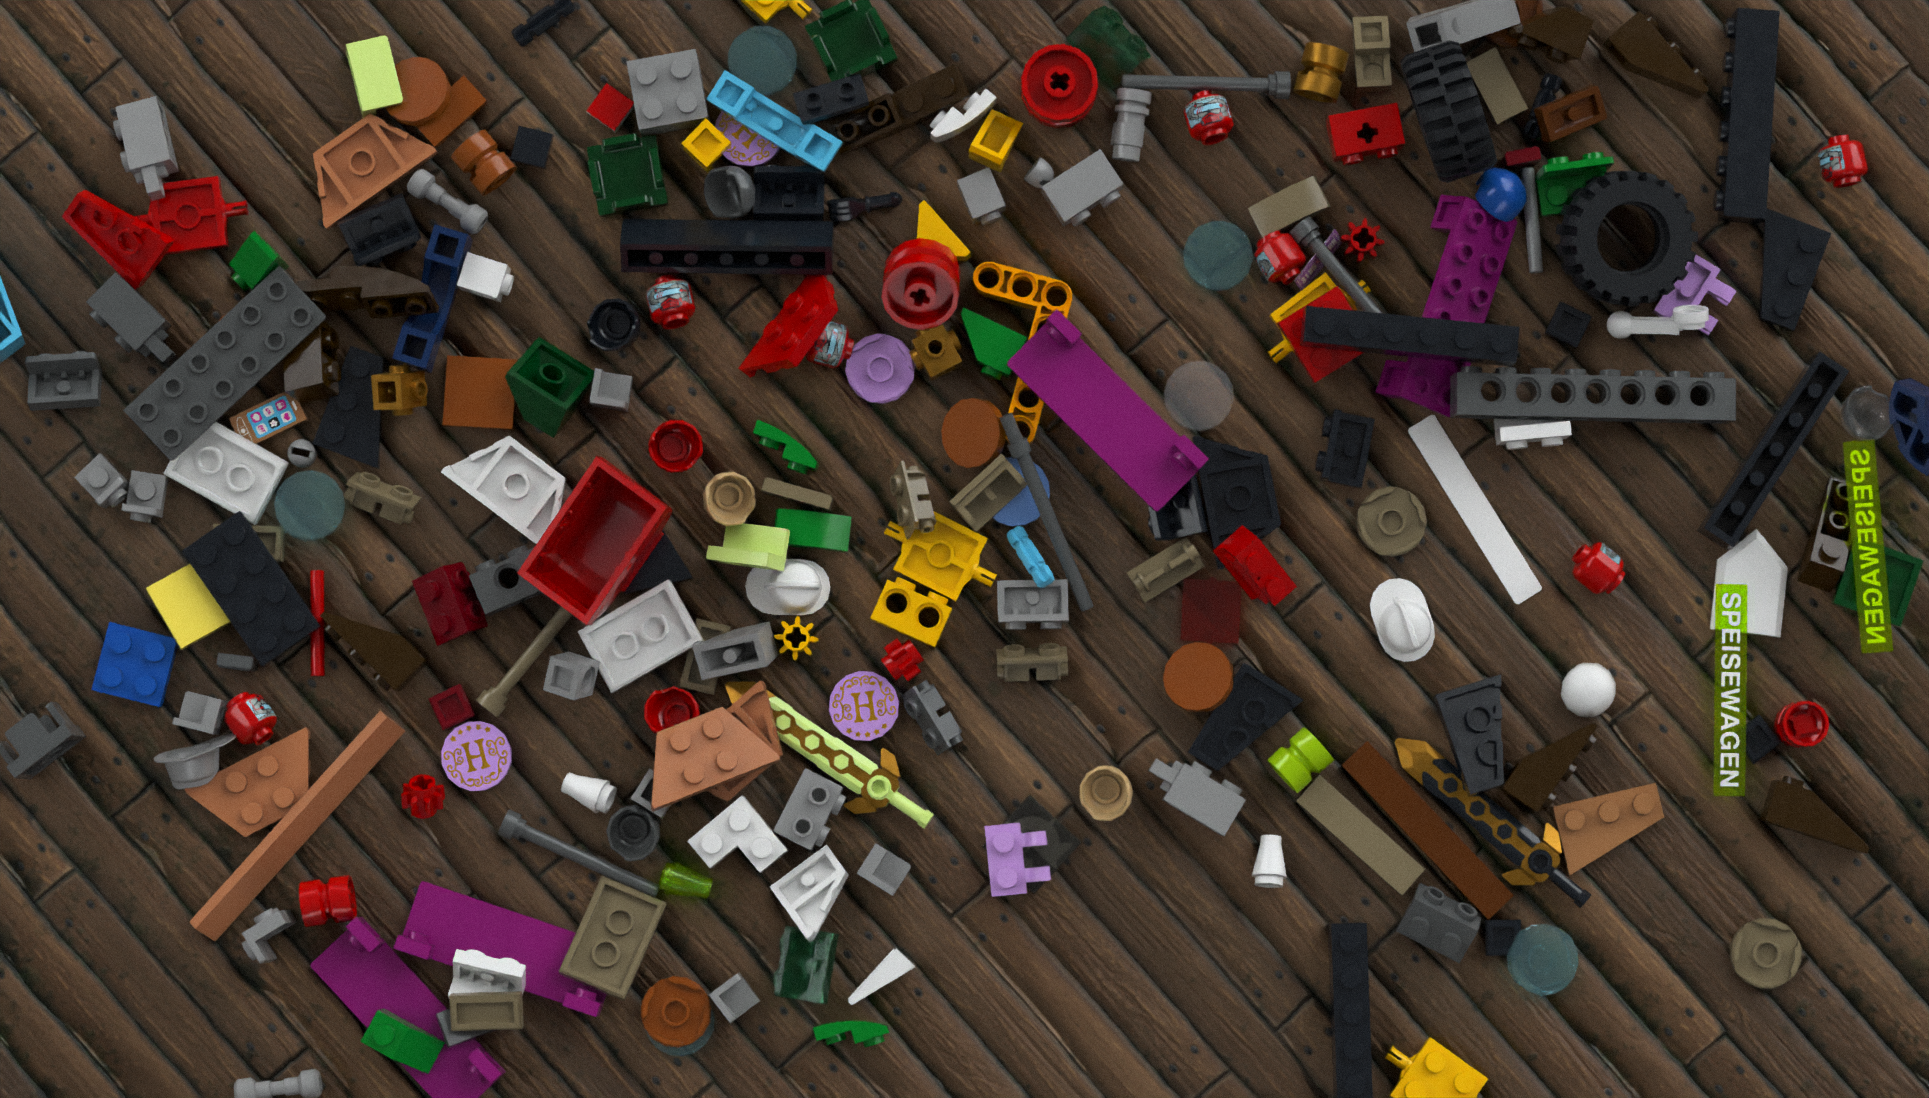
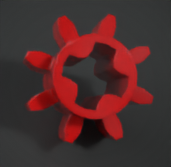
[1340,218,1385,263]
[880,638,924,681]
[401,774,445,819]

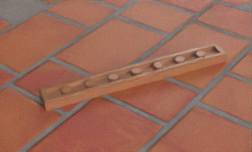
[189,710,405,941]

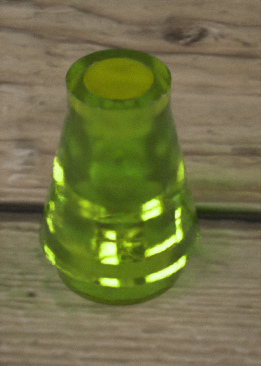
[658,861,713,899]

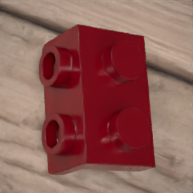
[412,562,488,646]

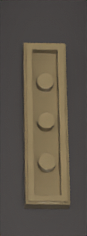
[1296,775,1425,896]

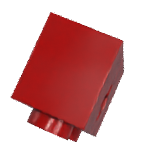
[1326,103,1405,166]

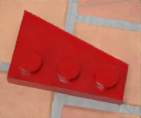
[62,189,176,290]

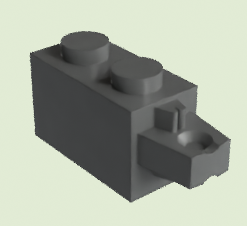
[86,272,176,365]

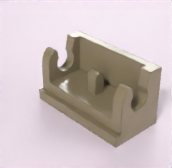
[949,454,1027,532]

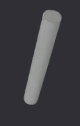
[1520,167,1543,273]

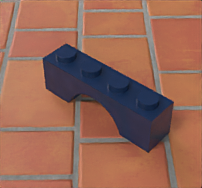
[392,224,473,373]

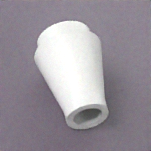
[561,772,617,813]
[1252,835,1287,888]

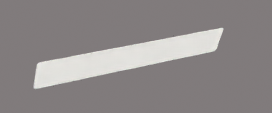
[1408,415,1542,604]

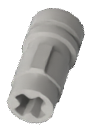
[1110,88,1152,162]

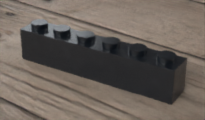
[1713,8,1780,224]
[620,219,834,275]
[1300,306,1520,367]
[1697,352,1849,550]
[1328,922,1373,1098]

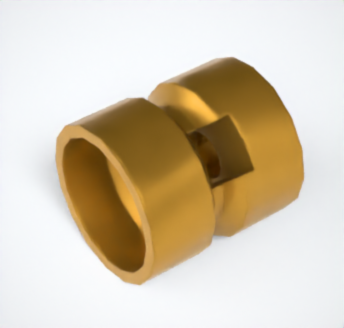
[1293,42,1349,103]

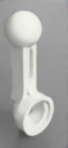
[1607,305,1709,339]

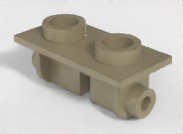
[890,461,936,539]
[344,472,422,525]
[1127,537,1205,603]
[996,643,1068,682]

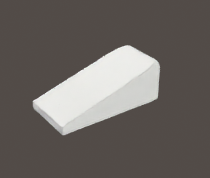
[848,948,916,1005]

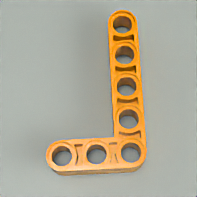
[973,262,1072,445]

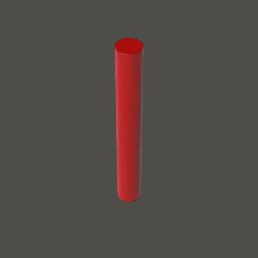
[310,570,325,676]

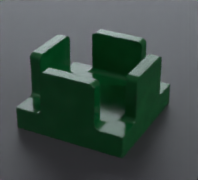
[805,0,898,82]
[587,133,669,217]
[1831,536,1924,628]

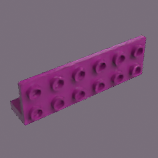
[1375,195,1517,417]
[1007,309,1209,512]
[393,881,607,1017]
[311,916,506,1098]

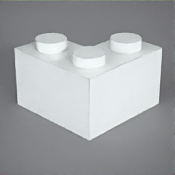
[687,795,789,873]

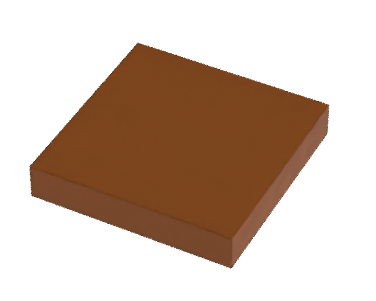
[442,355,518,430]

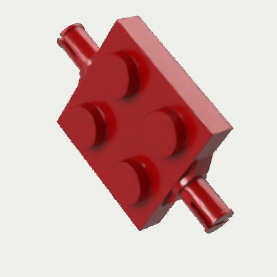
[134,176,249,255]

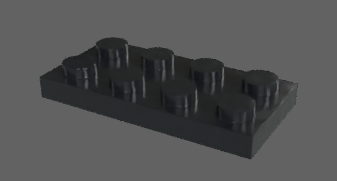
[182,511,322,667]

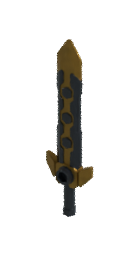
[1395,738,1591,908]

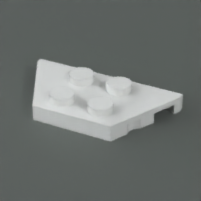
[441,436,566,544]

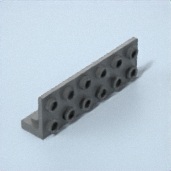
[123,266,326,461]

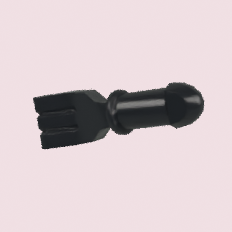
[827,192,902,222]

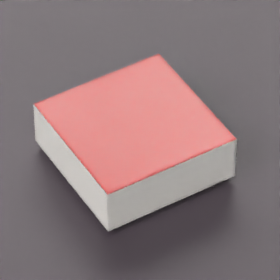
[586,83,634,133]

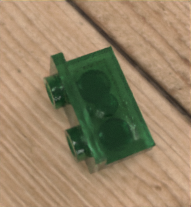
[1066,5,1151,90]
[773,926,839,1004]

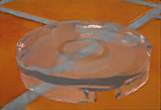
[1163,361,1234,431]

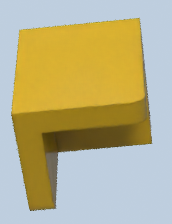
[681,118,732,173]

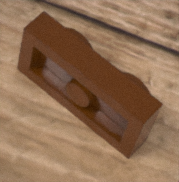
[1534,85,1607,142]

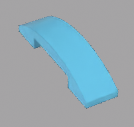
[706,70,843,172]

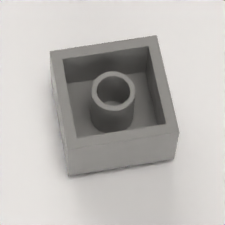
[626,49,710,137]

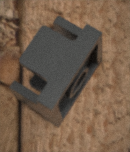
[0,702,86,780]

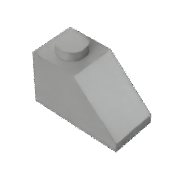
[692,622,779,680]

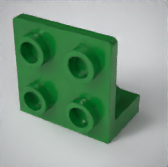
[1535,152,1614,217]

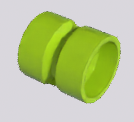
[1267,727,1334,793]

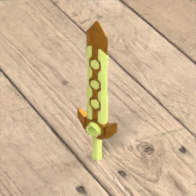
[725,682,934,829]

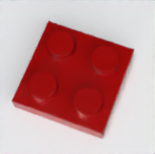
[1277,286,1364,383]

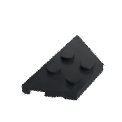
[1192,436,1281,570]

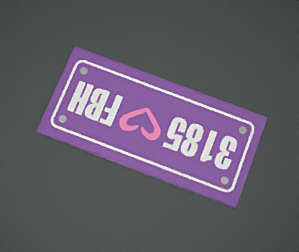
[1294,229,1343,290]

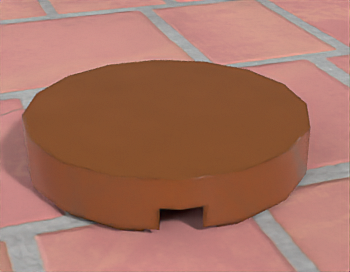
[385,57,451,126]
[941,398,1006,469]
[1163,642,1234,713]
[640,976,712,1047]

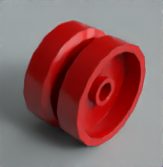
[1021,44,1098,128]
[881,238,961,330]

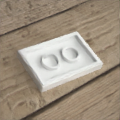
[163,422,289,525]
[578,580,704,693]

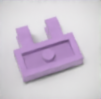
[1653,255,1736,335]
[984,823,1051,897]

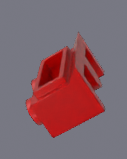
[1213,525,1297,606]

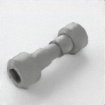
[407,169,488,234]
[234,1069,323,1098]

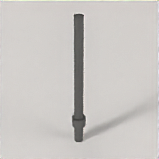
[999,413,1094,611]

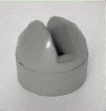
[1024,157,1054,188]
[287,439,317,468]

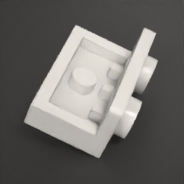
[1493,419,1572,450]
[448,949,526,998]

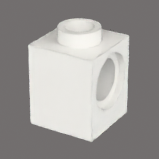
[457,252,514,303]

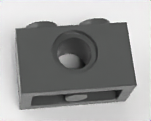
[469,545,543,616]

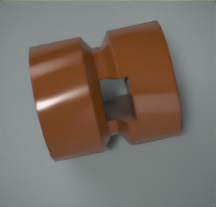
[451,129,517,196]

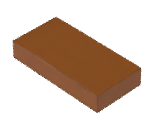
[416,75,488,148]

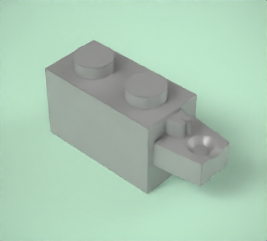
[113,96,179,201]
[1148,759,1246,836]

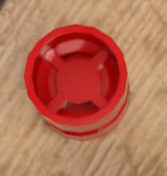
[1774,701,1829,748]
[299,875,357,927]

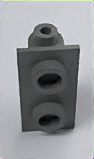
[901,680,963,756]

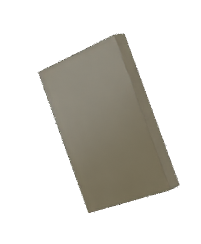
[559,876,667,1001]

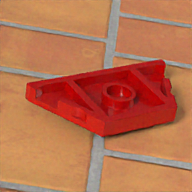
[738,275,838,377]

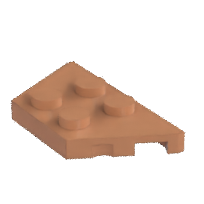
[313,113,438,230]
[707,680,783,801]
[651,707,780,812]
[184,727,310,837]

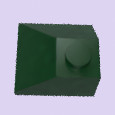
[505,337,594,438]

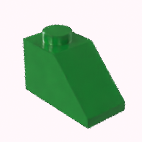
[229,231,289,292]
[961,307,1027,381]
[360,1008,446,1074]

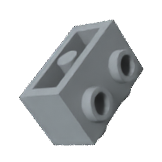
[1041,149,1123,227]
[773,768,847,851]

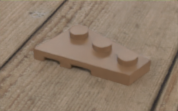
[1551,783,1664,876]

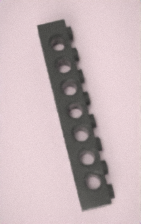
[1450,366,1736,424]

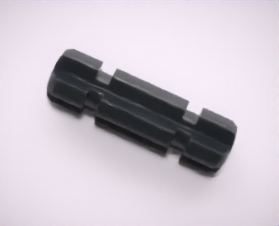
[511,0,575,47]
[1523,73,1562,141]

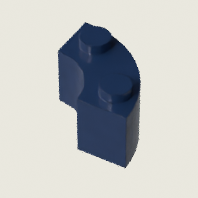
[1889,378,1929,476]

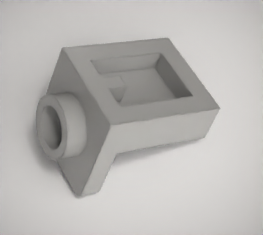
[74,453,129,509]
[121,470,169,523]

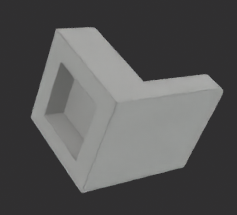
[590,368,633,412]
[172,691,228,735]
[857,843,911,896]
[709,972,761,1023]

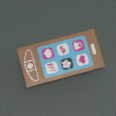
[229,391,309,445]

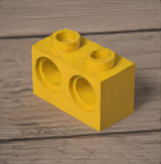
[870,577,952,648]

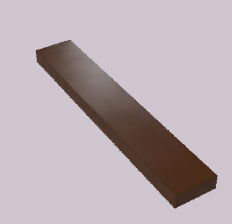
[1341,741,1514,920]

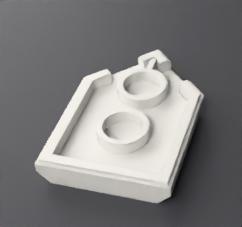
[1710,529,1788,638]

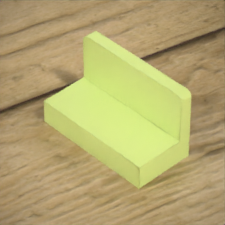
[346,35,403,118]
[706,523,790,571]

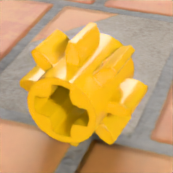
[774,616,819,661]

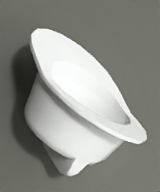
[745,559,830,615]
[1370,578,1435,662]

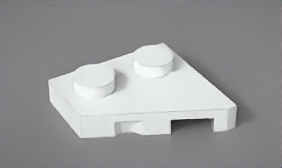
[770,845,849,942]

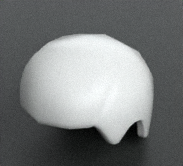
[1561,663,1616,718]

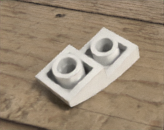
[930,89,997,143]

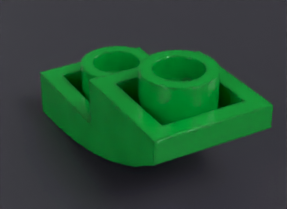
[753,420,819,475]
[774,508,852,553]
[813,1020,890,1048]

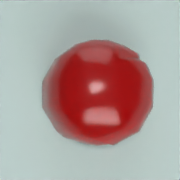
[648,420,703,473]
[644,686,700,734]

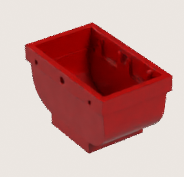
[517,456,672,625]

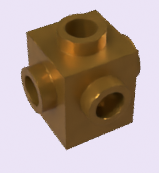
[909,324,962,381]
[371,365,428,416]

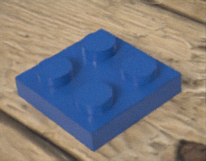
[91,622,178,707]

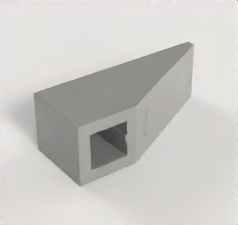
[1406,0,1521,52]

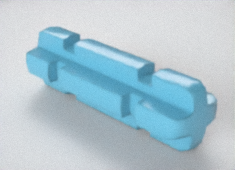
[1007,526,1054,588]

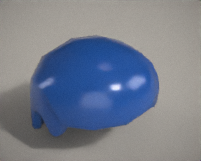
[1475,167,1527,222]

